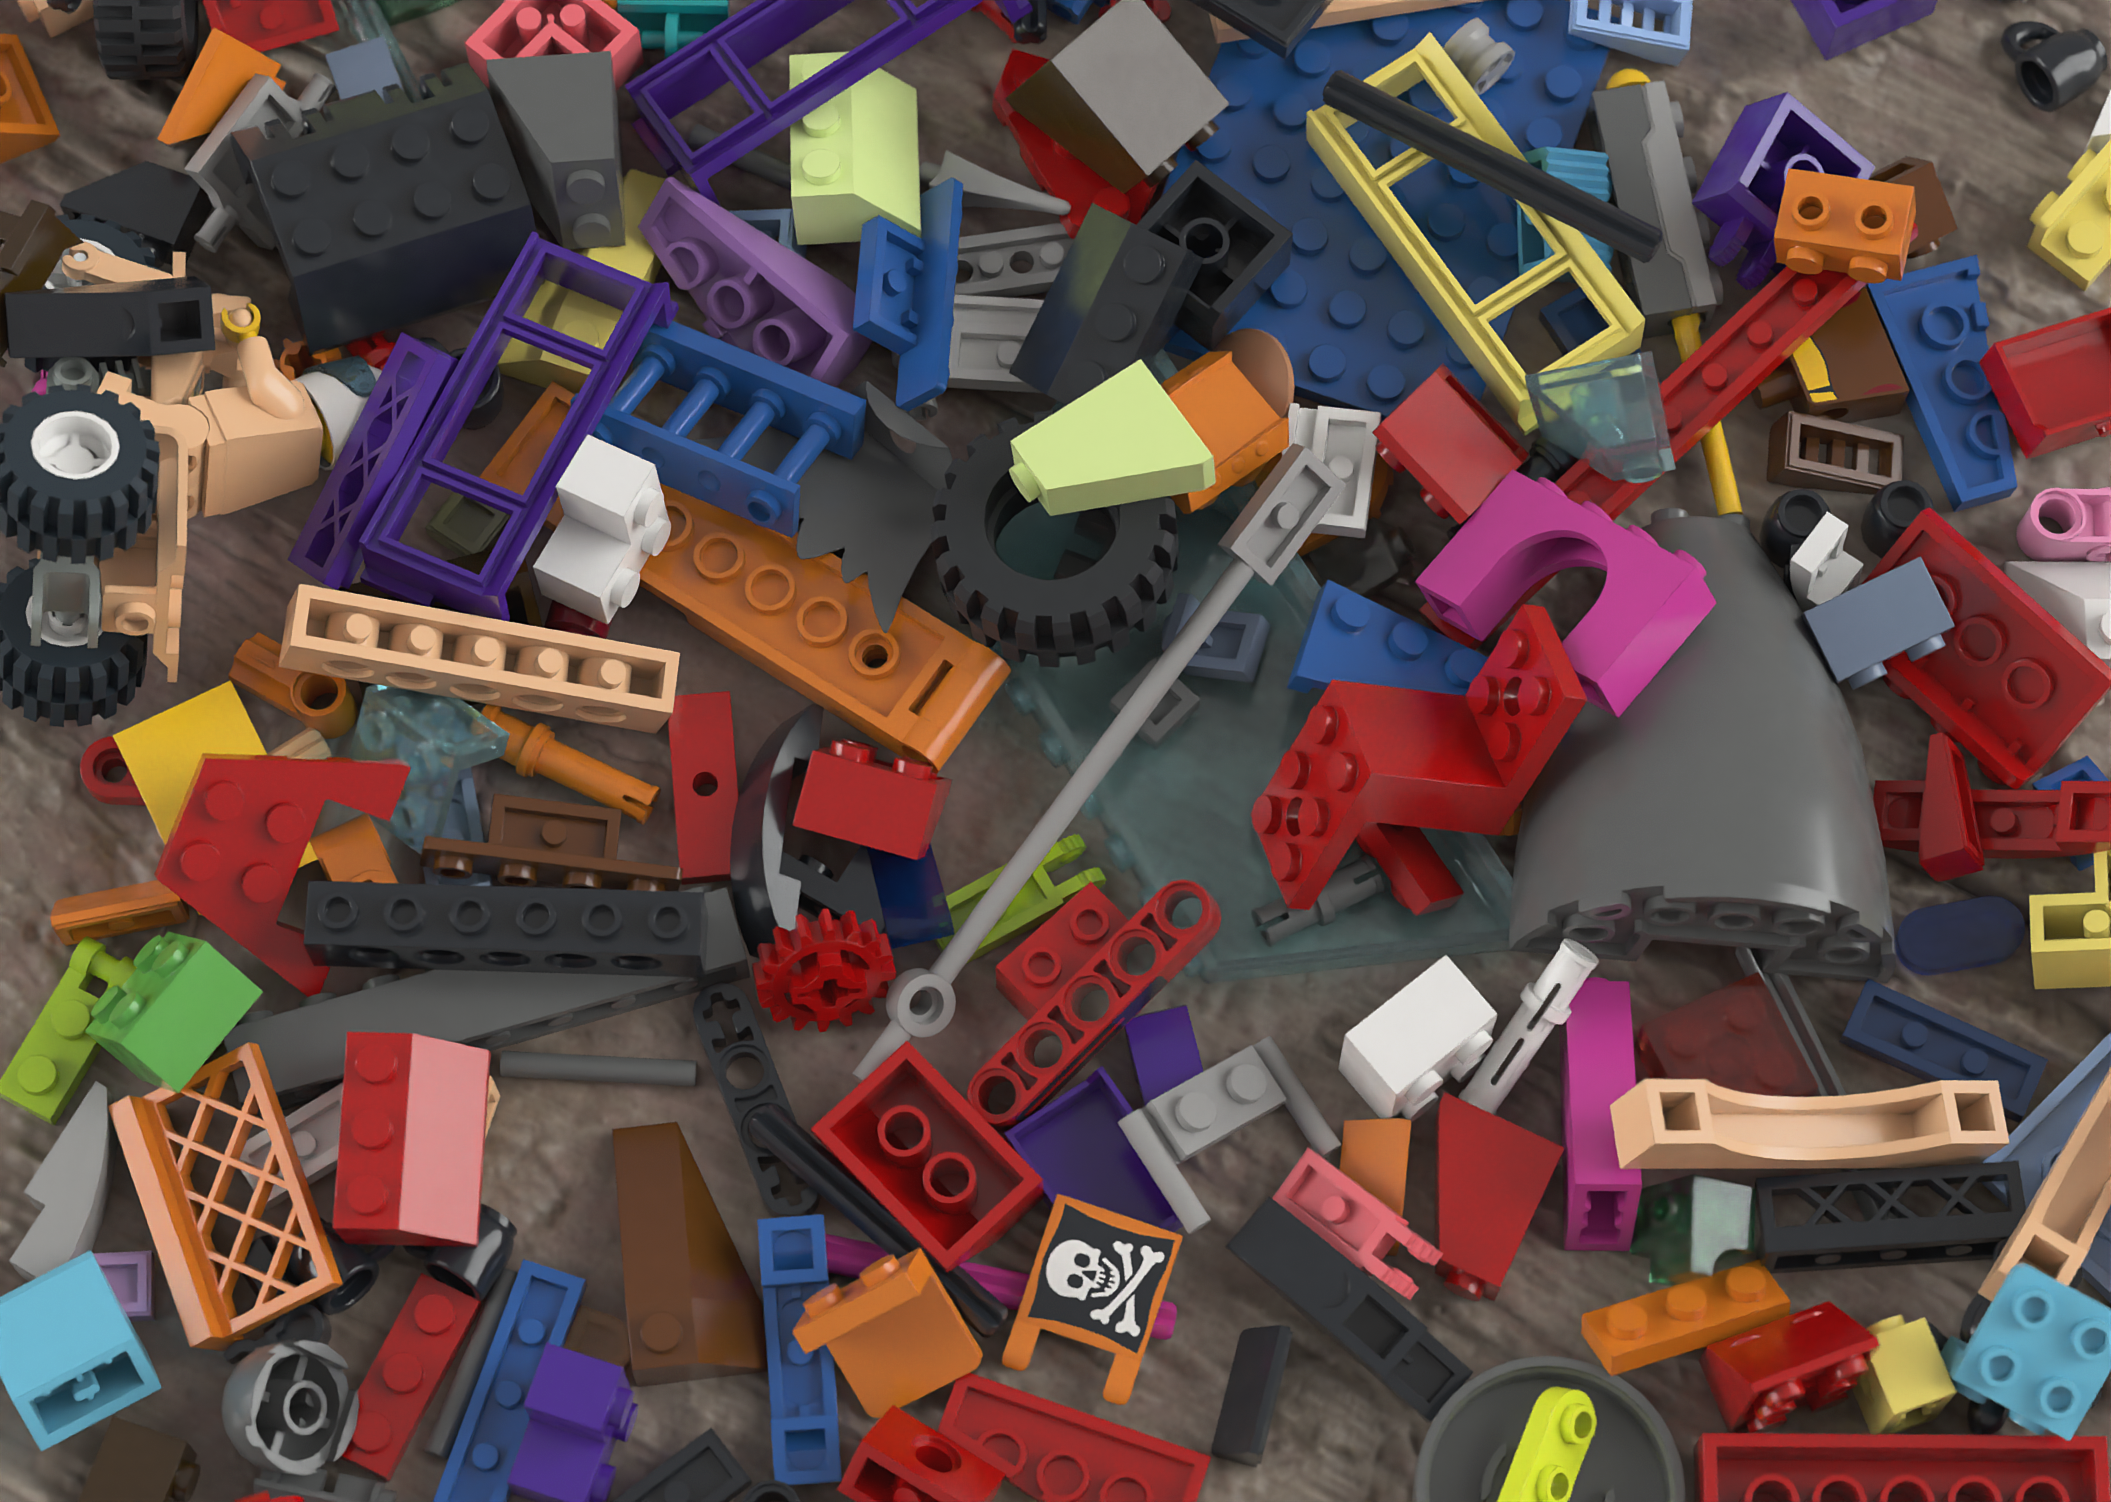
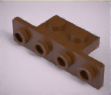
[420,793,683,891]

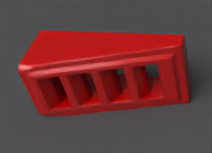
[1918,732,1985,882]

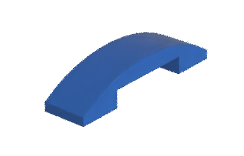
[757,1214,842,1486]

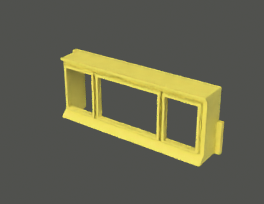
[1306,32,1645,436]

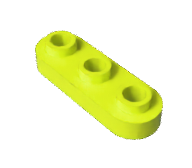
[1497,1386,1597,1502]

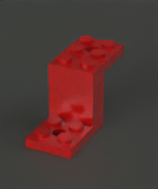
[1250,604,1588,910]

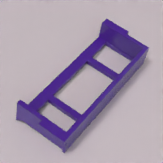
[624,0,1033,206]
[359,231,679,621]

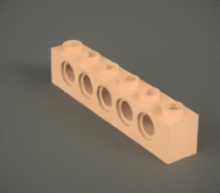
[279,583,680,734]

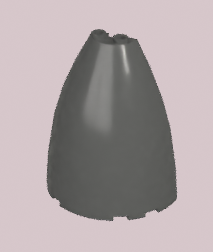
[1509,508,1896,983]

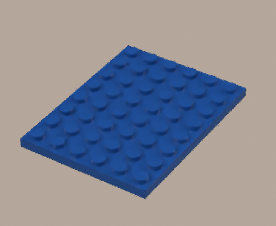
[1161,0,1620,421]

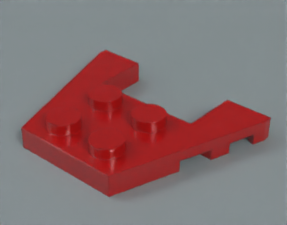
[154,753,411,997]

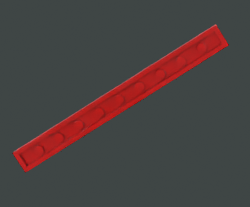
[1419,223,1918,651]

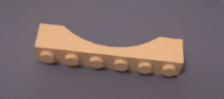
[1978,1067,2111,1301]
[1610,1079,2009,1169]

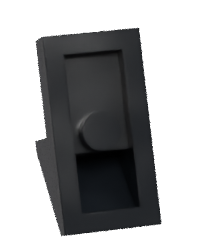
[779,845,886,934]

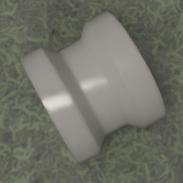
[1443,18,1515,96]

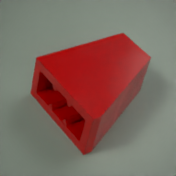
[1435,1092,1565,1301]

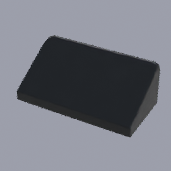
[1211,1325,1293,1467]

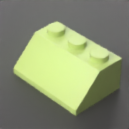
[789,52,921,245]

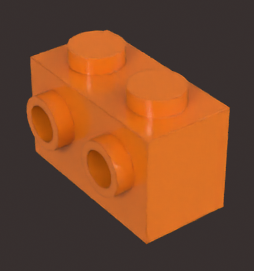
[1774,168,1916,283]

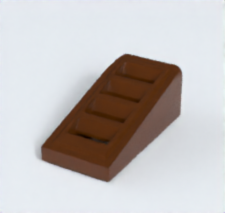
[1766,411,1904,495]

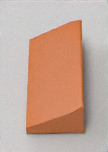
[50,880,190,946]
[1339,1118,1411,1256]

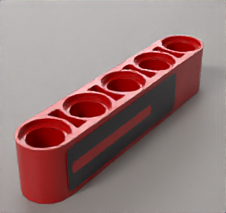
[967,879,1222,1131]

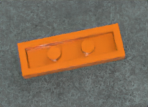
[1581,1259,1791,1376]

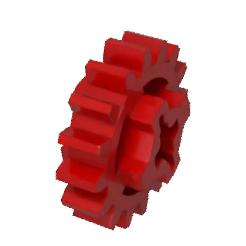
[752,909,896,1032]

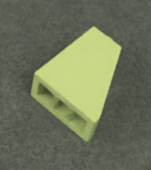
[1009,359,1216,516]

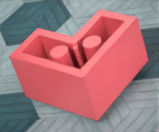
[465,0,644,91]

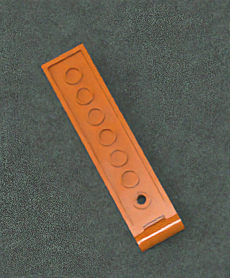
[479,381,1011,774]

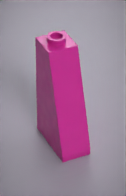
[1559,977,1642,1251]

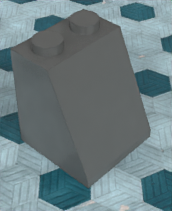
[487,51,625,249]

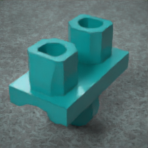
[617,0,730,59]

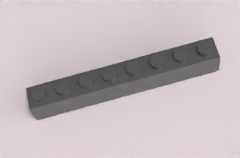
[224,886,750,1117]

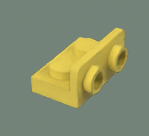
[2027,140,2111,291]

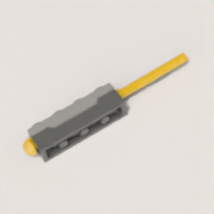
[1586,68,1743,516]

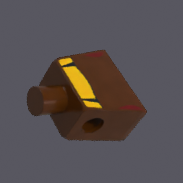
[1751,286,1910,423]

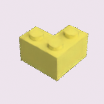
[2029,850,2111,989]

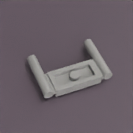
[1118,1036,1341,1234]

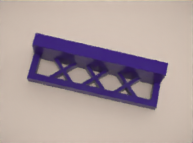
[287,332,460,590]

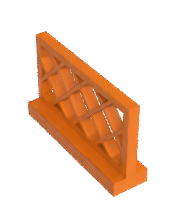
[108,1042,343,1351]

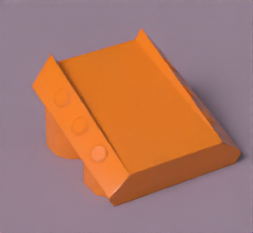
[1160,351,1289,514]

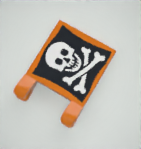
[1002,1193,1183,1405]

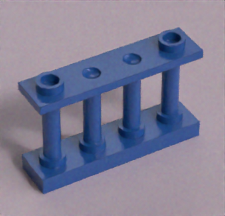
[570,321,866,538]

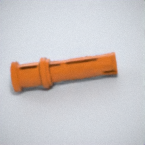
[467,704,661,825]

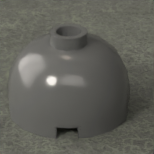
[221,1339,359,1475]

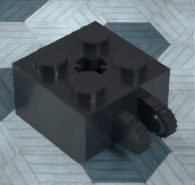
[1137,160,1293,353]

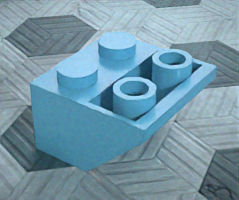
[0,1250,162,1451]

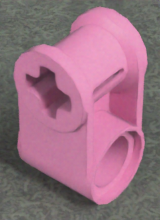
[2016,487,2111,562]

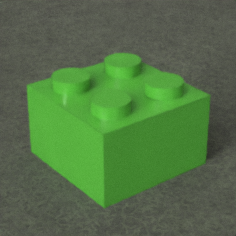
[85,931,263,1093]

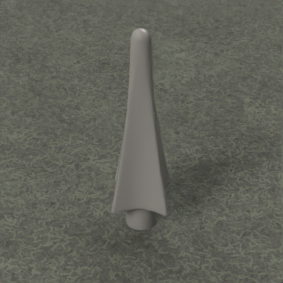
[919,150,1071,215]

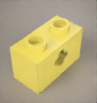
[1852,1315,1956,1434]

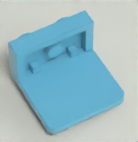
[1941,1263,2111,1441]

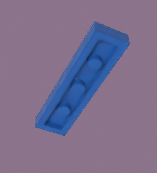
[433,1259,587,1502]

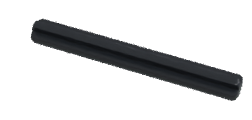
[748,1103,1008,1338]

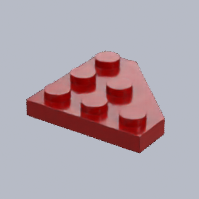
[992,48,1158,239]

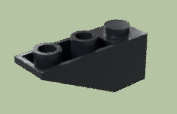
[3,276,216,358]

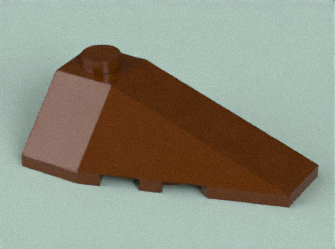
[612,1122,768,1387]

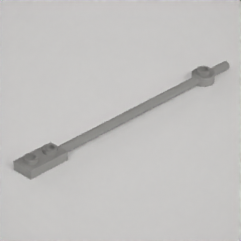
[852,443,1346,1081]

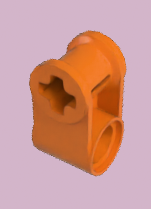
[309,813,398,883]

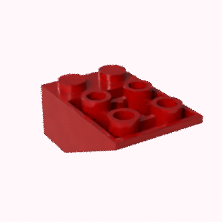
[1698,1301,1880,1433]

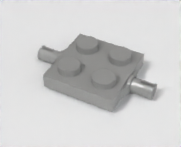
[184,73,337,253]

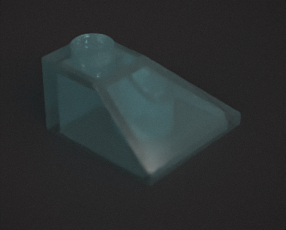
[1525,351,1676,483]

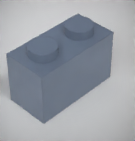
[1801,556,1955,690]

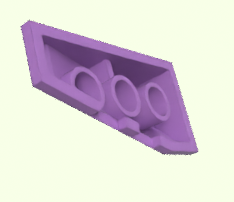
[638,177,873,387]

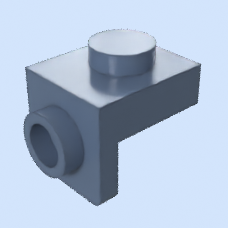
[1162,593,1271,683]

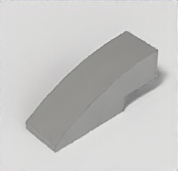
[9,1082,118,1281]

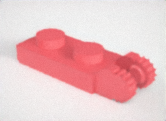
[1272,1148,1443,1300]

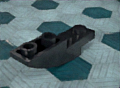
[1225,1197,1474,1423]

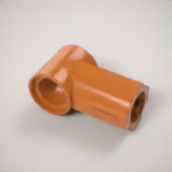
[228,632,358,739]

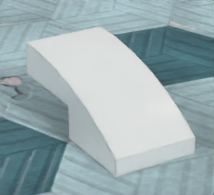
[1790,512,1863,613]

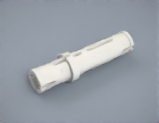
[1458,938,1599,1115]

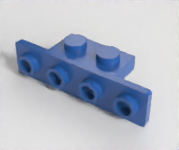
[853,177,963,412]

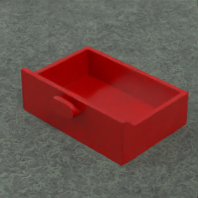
[1979,307,2111,460]

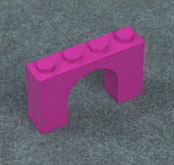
[1415,469,1717,718]

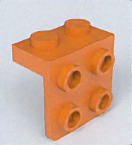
[792,1248,982,1418]

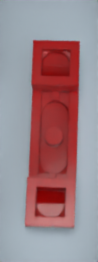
[1873,780,2111,859]

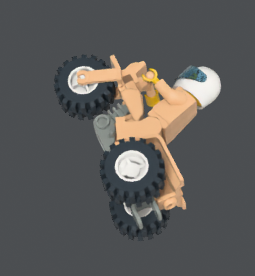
[0,214,382,727]

